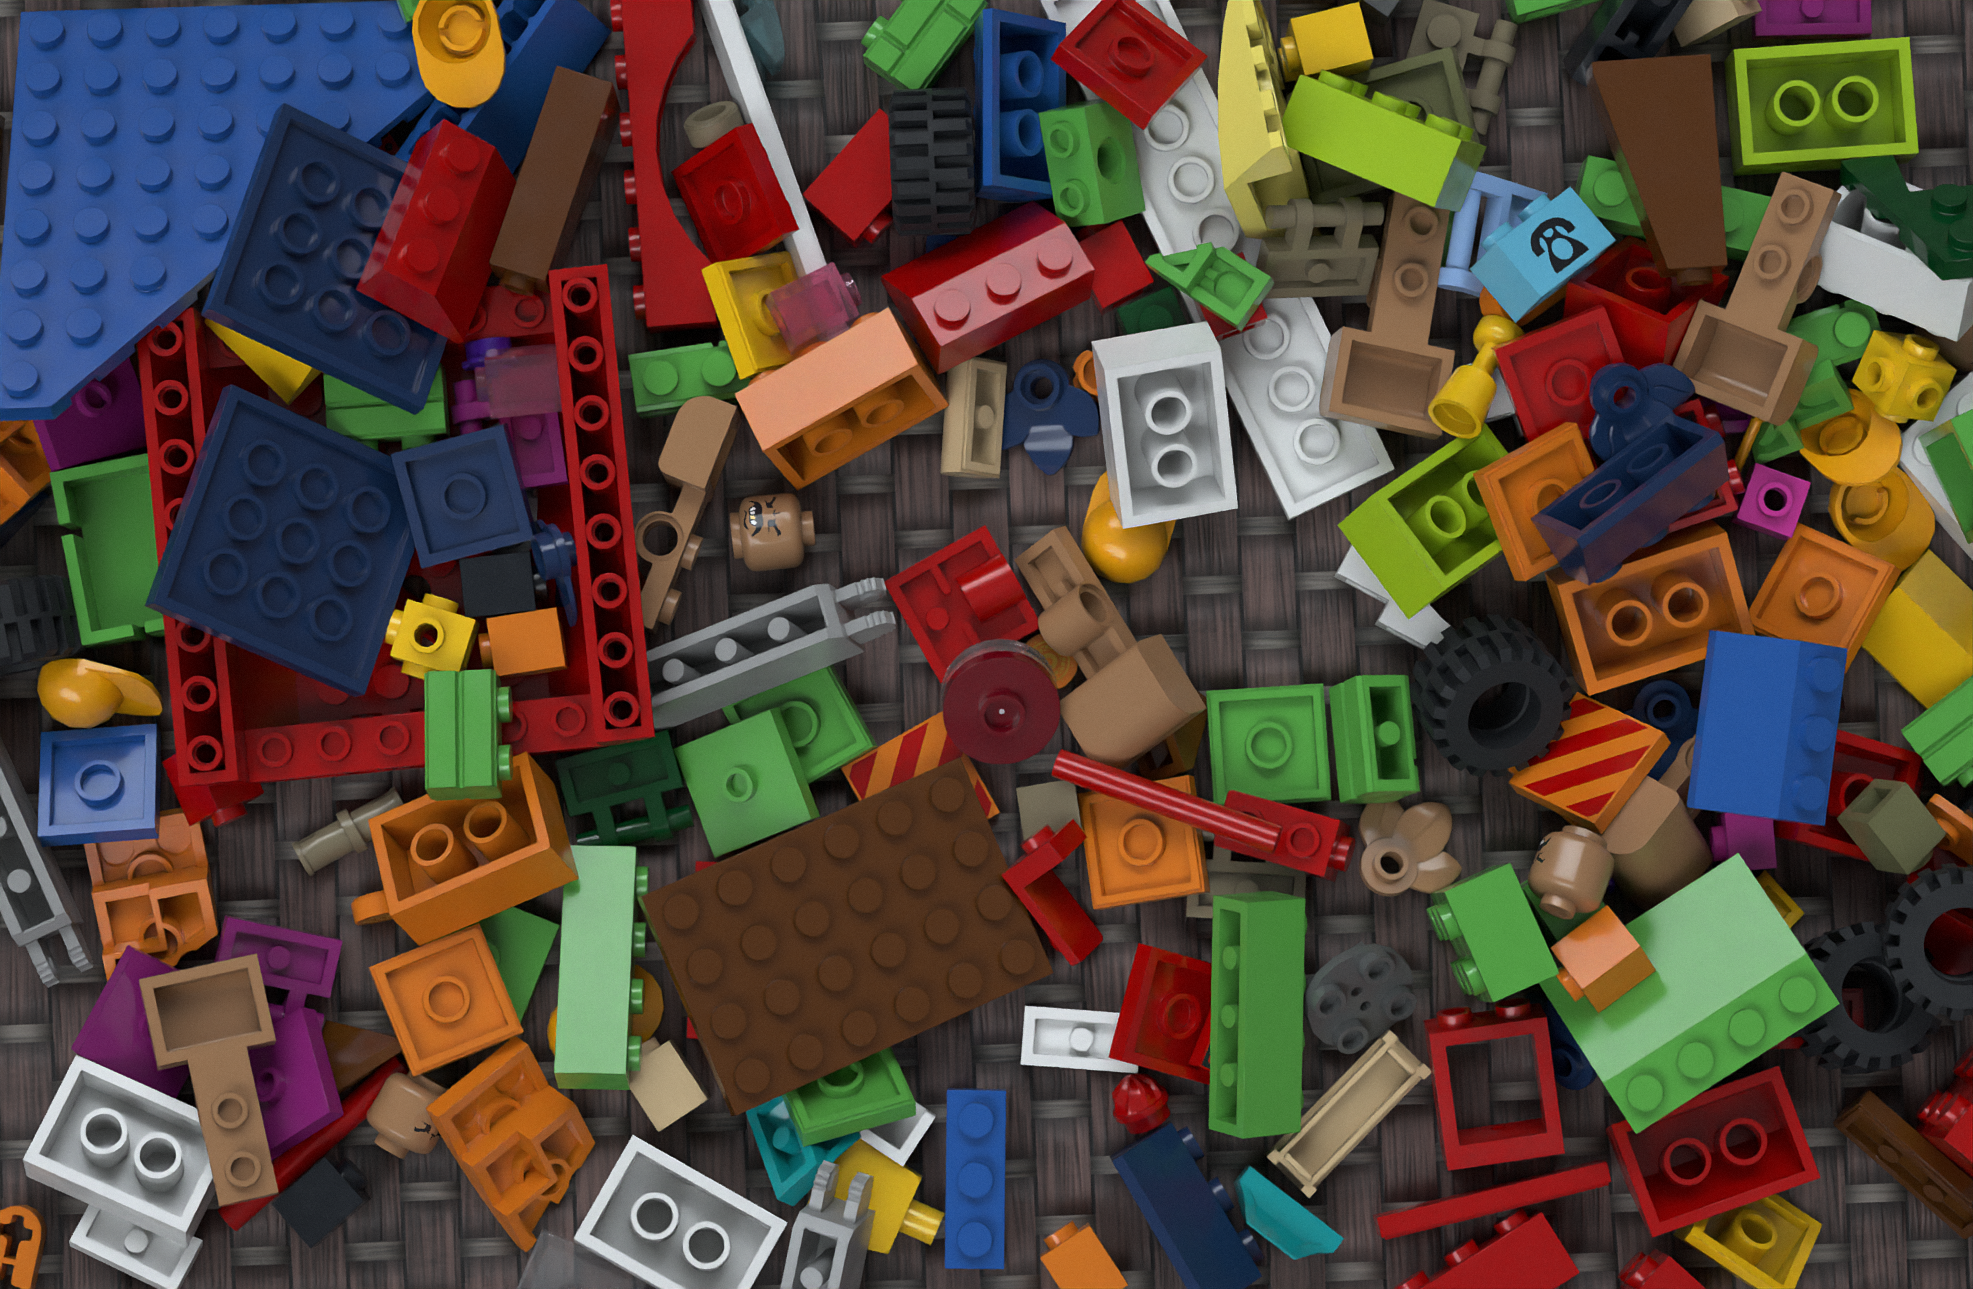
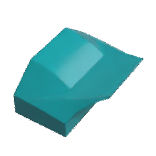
[746,1095,861,1206]
[1233,1164,1344,1260]

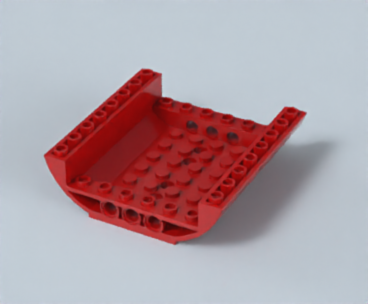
[137,264,655,787]

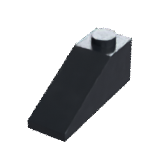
[1563,0,1693,87]

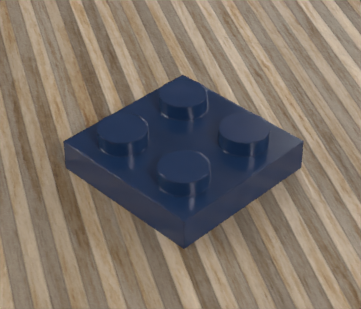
[390,423,537,568]

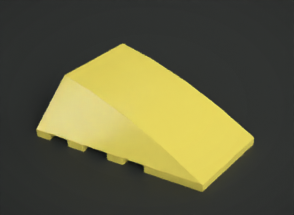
[1218,0,1322,239]

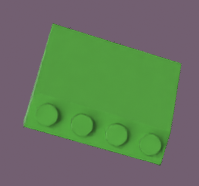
[1539,853,1840,1134]

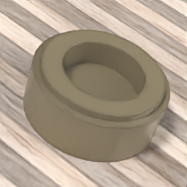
[684,101,745,148]

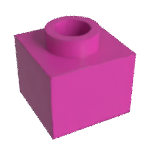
[1730,463,1811,541]
[1709,813,1777,870]

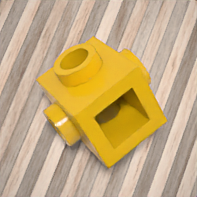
[1852,330,1957,423]
[385,593,480,680]

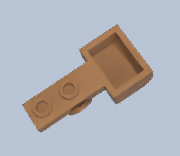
[1673,171,1842,426]
[1319,192,1455,440]
[634,396,742,634]
[1014,526,1207,769]
[1596,734,1713,911]
[139,953,279,1208]

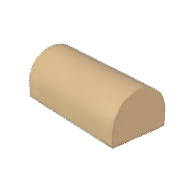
[940,357,1007,478]

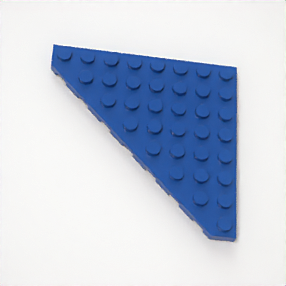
[0,1,435,421]

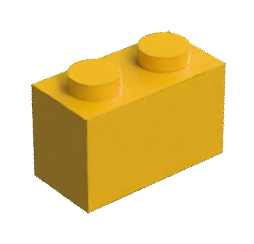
[1277,2,1374,84]

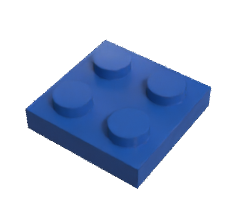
[37,724,161,847]

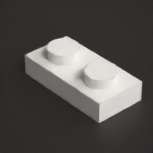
[1021,1006,1138,1073]
[69,1204,203,1289]

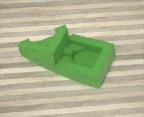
[1145,242,1275,331]
[1752,359,1854,465]

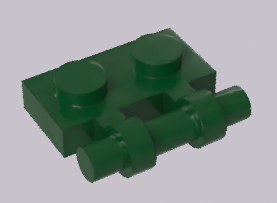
[555,730,695,846]

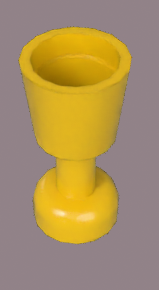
[1428,315,1524,439]

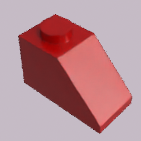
[802,108,893,249]

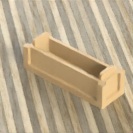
[1265,1030,1432,1198]

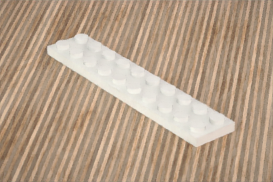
[1038,0,1395,521]

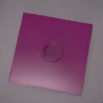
[33,357,147,472]
[71,945,190,1099]
[248,1007,344,1160]

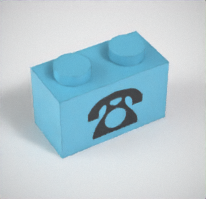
[1470,187,1616,323]

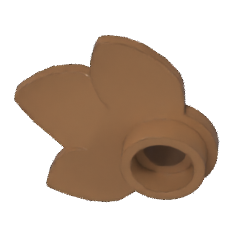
[1358,801,1462,896]

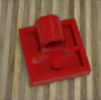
[884,525,1039,684]

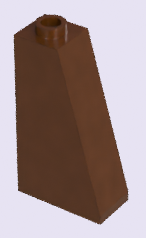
[1585,54,1728,286]
[489,66,622,296]

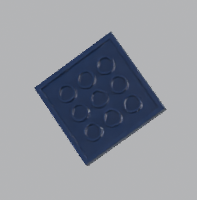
[201,103,448,415]
[145,384,415,697]

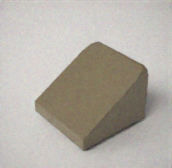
[1016,780,1082,841]

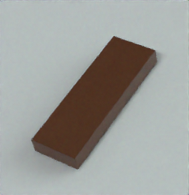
[1832,1090,1973,1240]

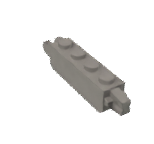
[647,577,896,733]
[0,736,93,988]
[780,1160,875,1289]

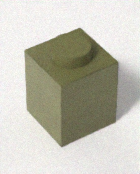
[1836,779,1946,875]

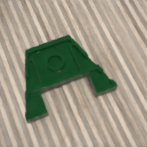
[1839,155,1973,281]

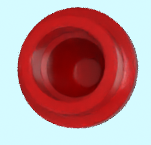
[1112,1073,1170,1134]

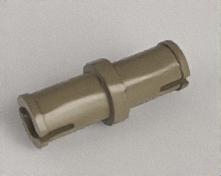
[291,787,404,876]

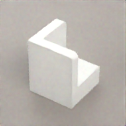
[859,1101,936,1166]

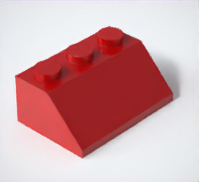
[356,119,517,344]
[881,201,1095,375]
[1606,1065,1821,1238]

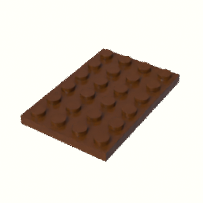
[637,757,1054,1116]

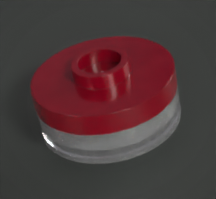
[941,639,1060,765]

